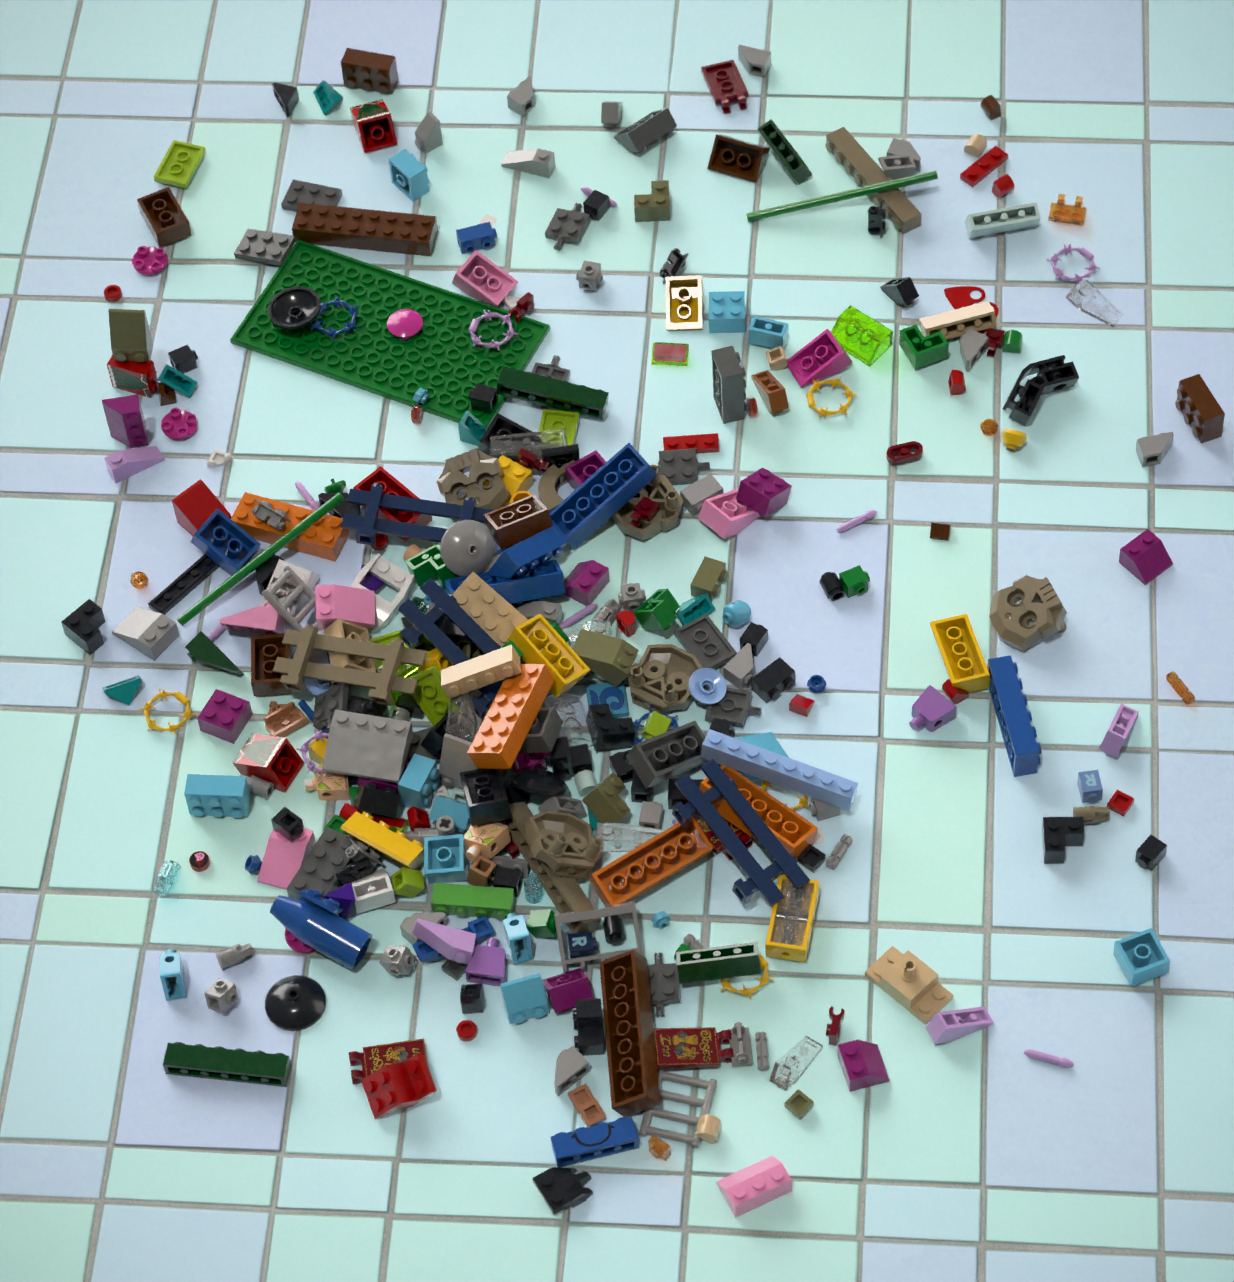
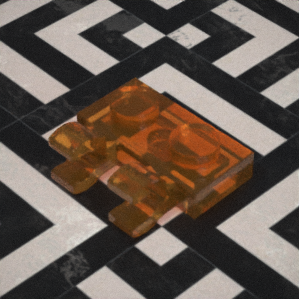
[1048,194,1087,226]

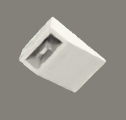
[260,559,319,624]

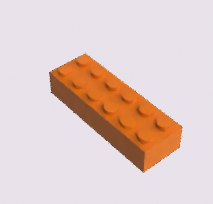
[231,492,350,562]
[467,664,554,769]
[699,765,818,859]
[588,817,713,908]

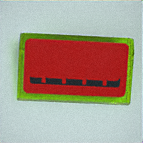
[651,342,689,366]
[370,813,409,834]

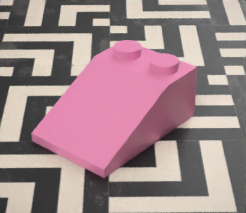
[452,250,519,307]
[698,489,761,539]
[315,584,376,630]
[220,604,286,635]
[257,828,316,890]

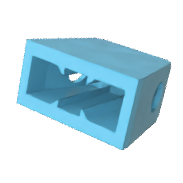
[503,913,534,965]
[159,949,186,1001]

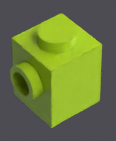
[640,711,672,740]
[391,867,425,898]

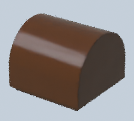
[980,95,1001,120]

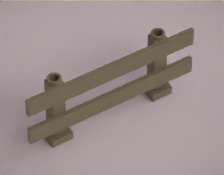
[273,625,427,706]

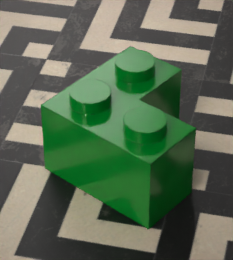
[899,325,949,370]
[405,543,459,587]
[633,589,680,631]

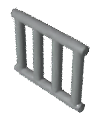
[262,566,319,633]
[639,1069,717,1148]

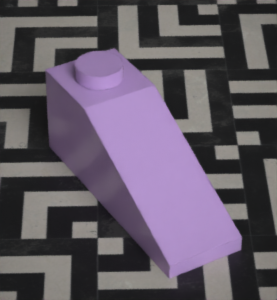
[104,446,165,483]
[1099,703,1139,757]
[412,918,476,965]
[925,1006,994,1044]

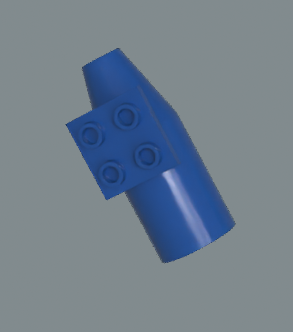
[270,888,373,970]

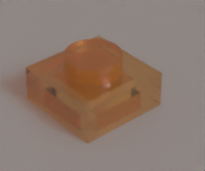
[648,1135,671,1161]

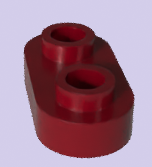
[886,441,923,465]

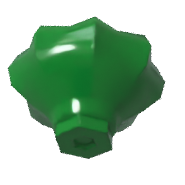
[324,478,346,493]

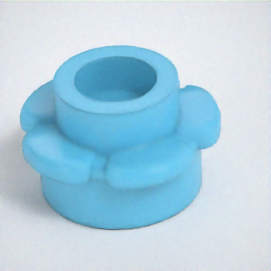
[413,388,429,405]
[651,911,670,929]

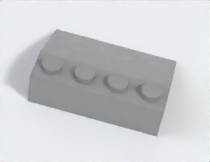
[322,710,413,783]

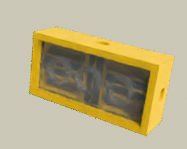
[765,875,819,963]

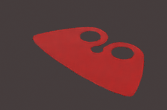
[944,286,999,334]

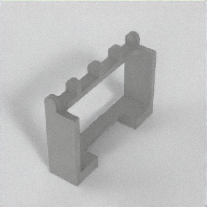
[554,902,643,972]

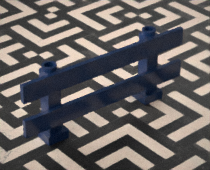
[341,483,493,548]
[397,578,521,719]
[672,758,810,906]

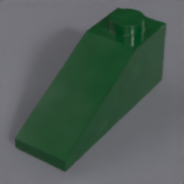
[185,631,244,676]

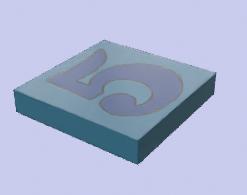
[585,681,629,718]

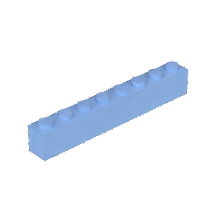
[701,729,858,811]

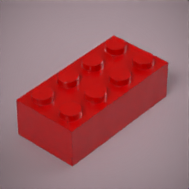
[353,466,432,542]

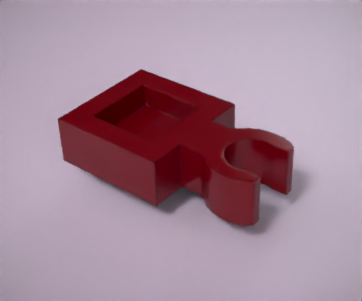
[516,448,549,473]

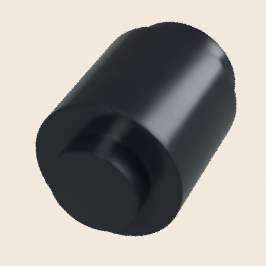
[819,572,845,601]
[603,915,626,945]

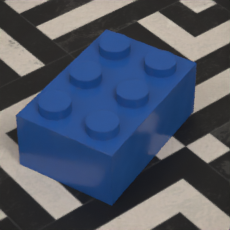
[191,508,261,576]

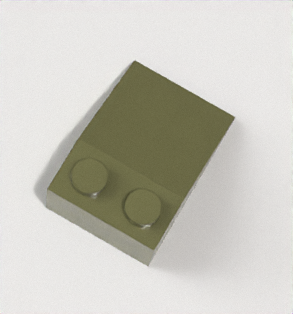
[108,309,153,362]
[572,629,639,687]

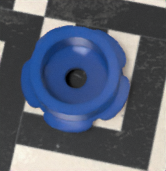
[807,675,826,693]
[245,855,262,874]

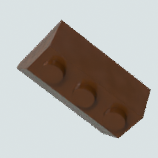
[707,134,770,182]
[483,494,552,549]

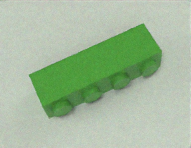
[431,883,515,920]

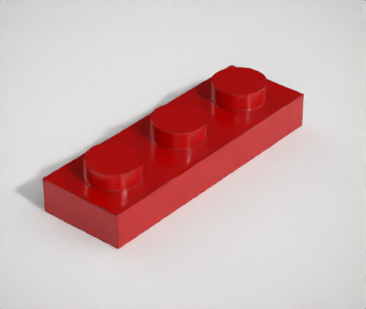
[960,146,1008,188]
[663,433,719,454]

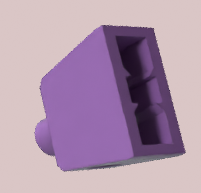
[909,685,957,732]
[465,938,506,987]

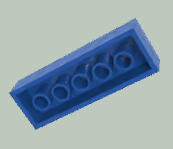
[549,443,658,550]
[445,559,566,604]
[987,655,1042,777]

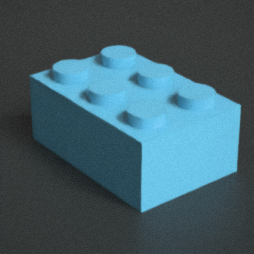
[184,774,251,818]

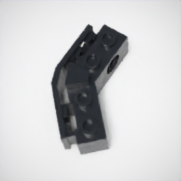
[1002,355,1079,426]

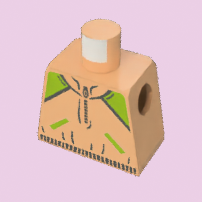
[304,765,350,800]
[464,822,511,861]

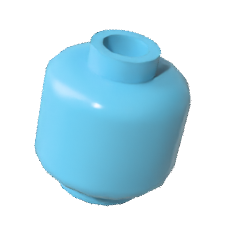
[722,600,751,628]

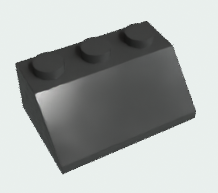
[613,108,677,153]

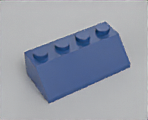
[488,526,567,578]

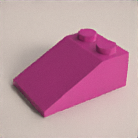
[787,328,853,387]

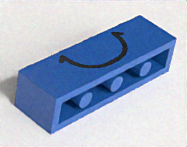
[550,1117,639,1168]

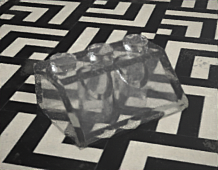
[543,692,593,747]

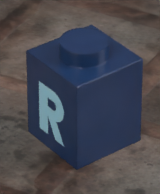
[567,931,598,958]

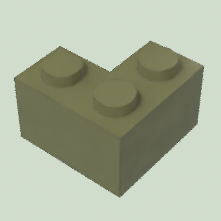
[634,180,670,222]
[582,772,630,830]

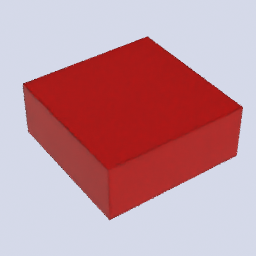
[1107,790,1135,817]

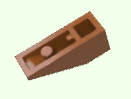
[751,370,789,413]

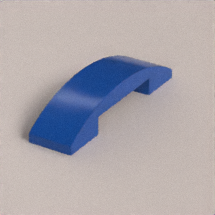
[412,916,494,962]

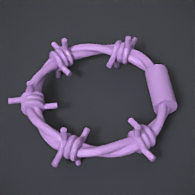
[1047,244,1100,284]
[468,310,518,351]
[296,729,333,775]

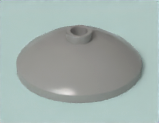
[440,520,495,576]

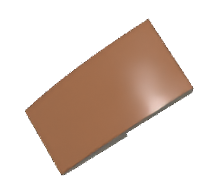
[567,1083,606,1127]

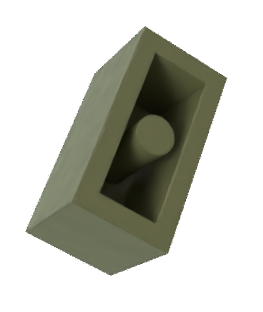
[690,556,728,602]

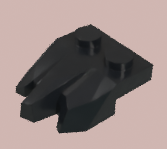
[532,1167,593,1215]

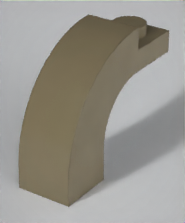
[538,460,575,513]

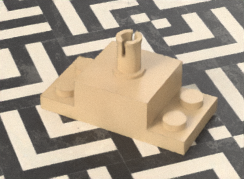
[865,946,954,1025]

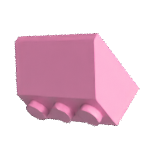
[716,1155,792,1218]

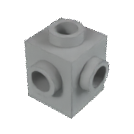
[576,260,603,291]
[618,583,646,612]
[379,945,416,976]
[204,978,239,1014]

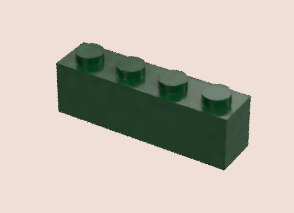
[758,119,813,185]
[676,942,761,984]

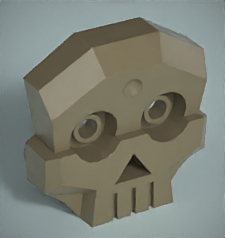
[436,448,512,521]
[611,465,684,540]
[989,575,1067,652]
[627,644,702,714]
[525,810,604,880]

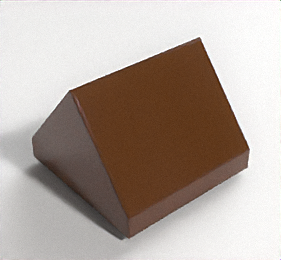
[158,382,176,406]
[930,522,951,541]

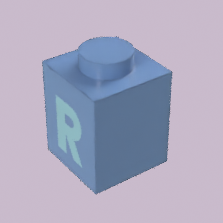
[1077,770,1103,803]

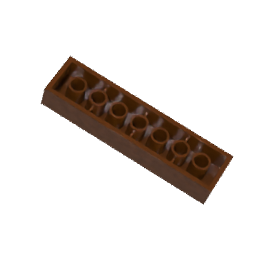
[292,203,438,257]
[599,949,661,1117]

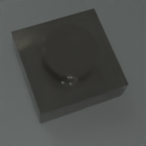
[441,960,468,981]

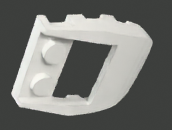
[350,553,415,633]

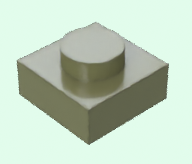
[784,1089,814,1119]

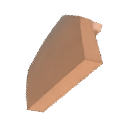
[264,701,309,737]

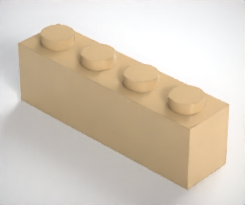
[919,301,996,340]
[441,644,521,699]

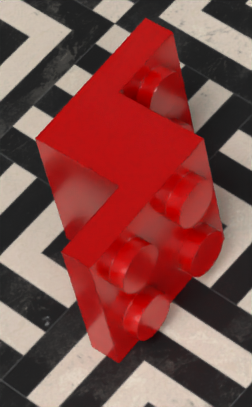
[361,1053,437,1119]

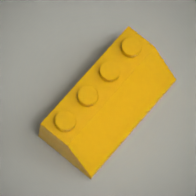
[930,613,990,692]
[506,614,590,698]
[340,811,424,870]

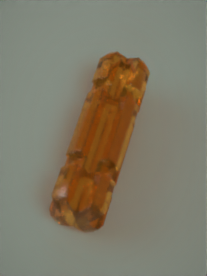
[1166,671,1195,704]

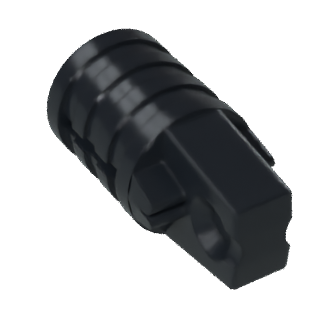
[335,857,373,884]

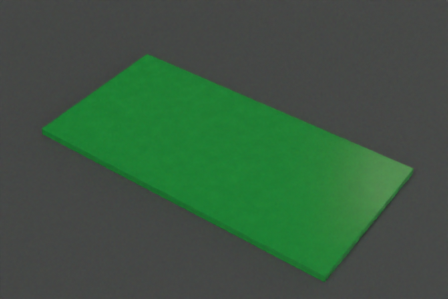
[230,240,550,428]

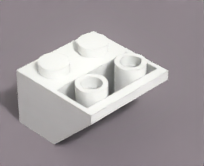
[348,868,396,914]

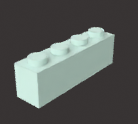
[965,202,1041,238]

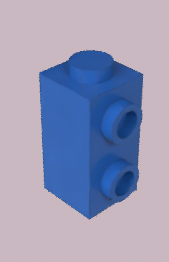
[456,222,497,254]

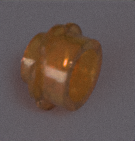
[980,419,998,436]
[130,571,148,589]

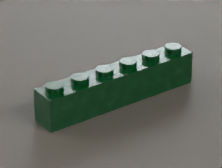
[497,366,609,420]
[163,1042,291,1087]

